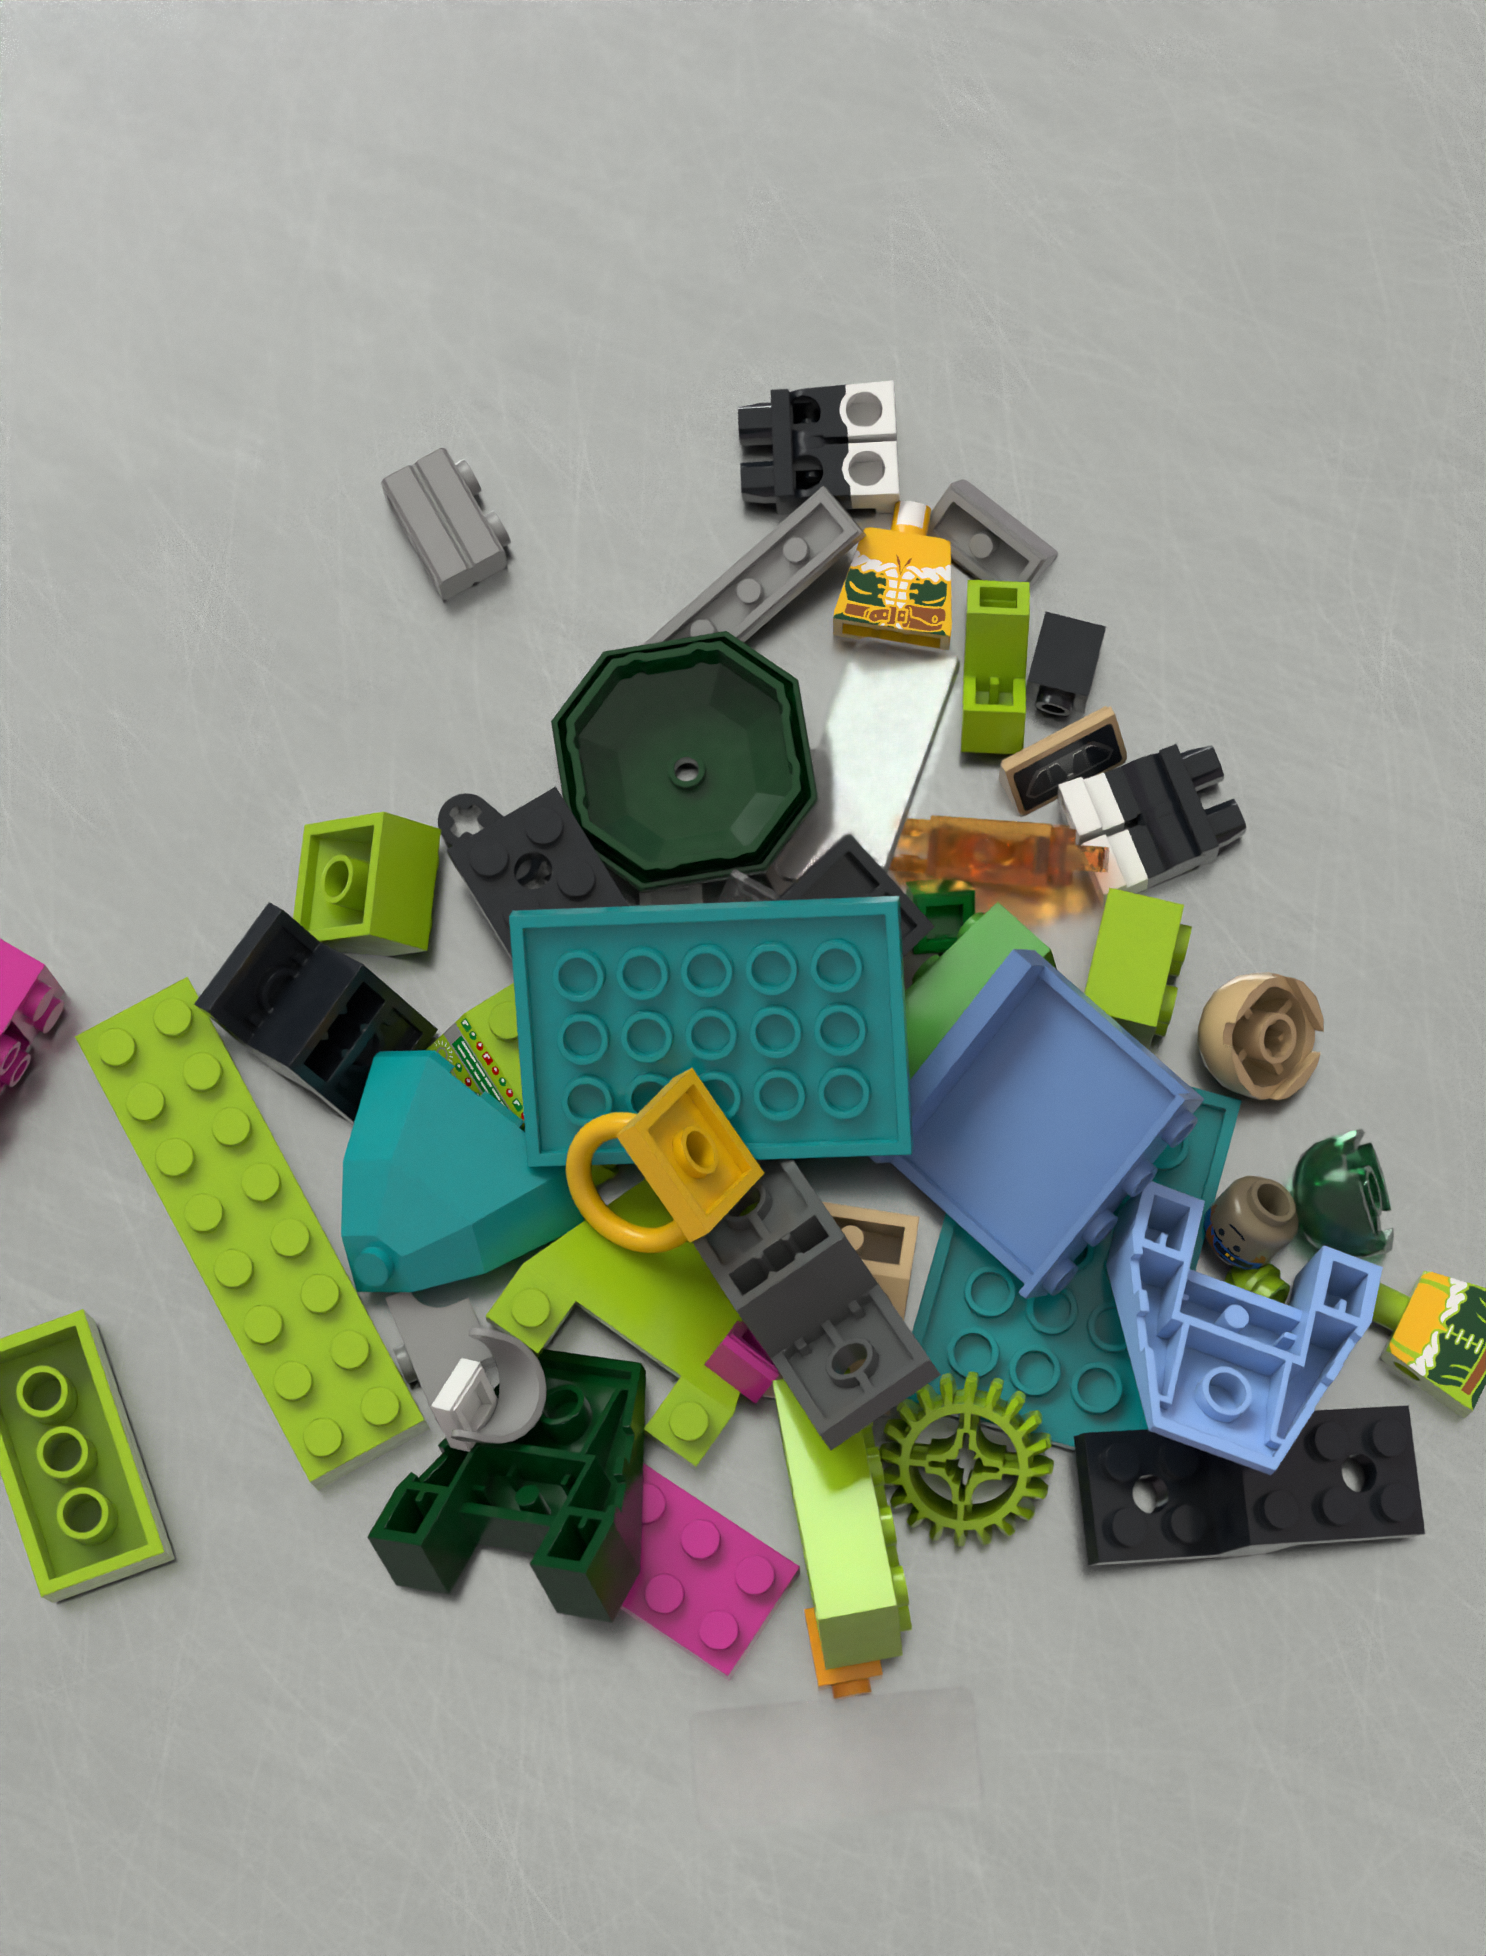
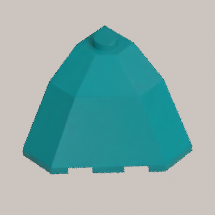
[341,1050,585,1292]

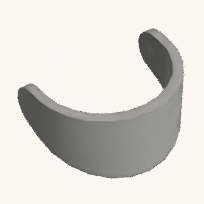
[451,1328,546,1444]

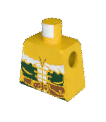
[833,501,952,654]

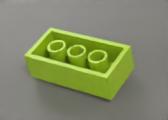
[0,1309,175,1603]
[772,1367,912,1670]

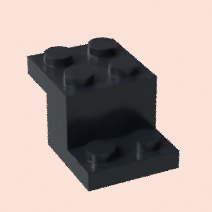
[194,902,438,1125]

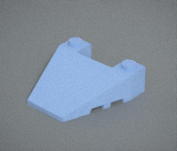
[1106,1181,1383,1475]

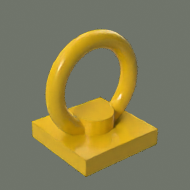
[566,1068,764,1253]

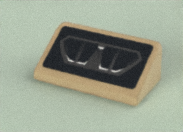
[998,706,1127,816]

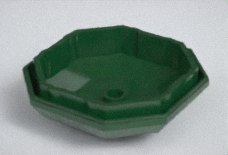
[551,631,819,893]

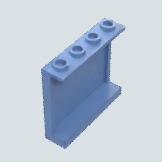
[868,949,1204,1299]

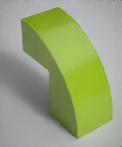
[961,580,1030,754]

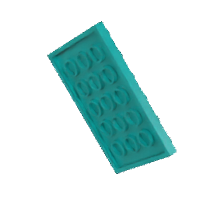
[509,896,914,1167]
[906,1086,1242,1450]

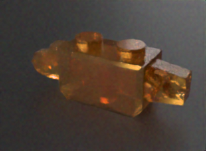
[889,815,1110,888]

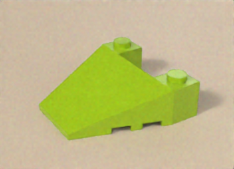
[485,1179,758,1469]

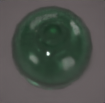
[1289,1129,1394,1259]

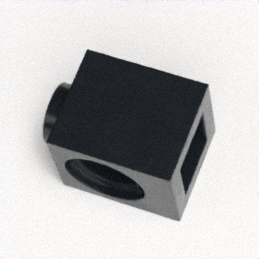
[1026,611,1106,716]

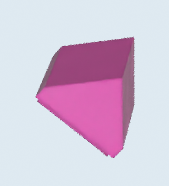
[704,1320,780,1404]

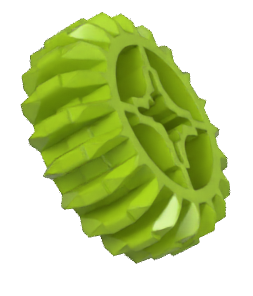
[879,1372,1054,1547]

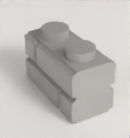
[380,447,511,600]

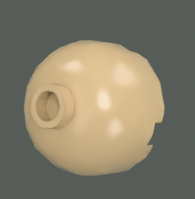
[1198,972,1324,1100]

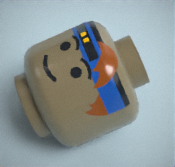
[1203,1175,1299,1270]

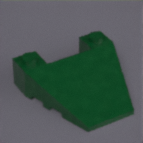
[367,1349,646,1623]

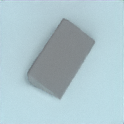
[927,479,1058,588]

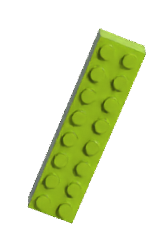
[75,977,430,1490]

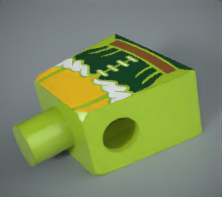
[1372,1271,1486,1418]

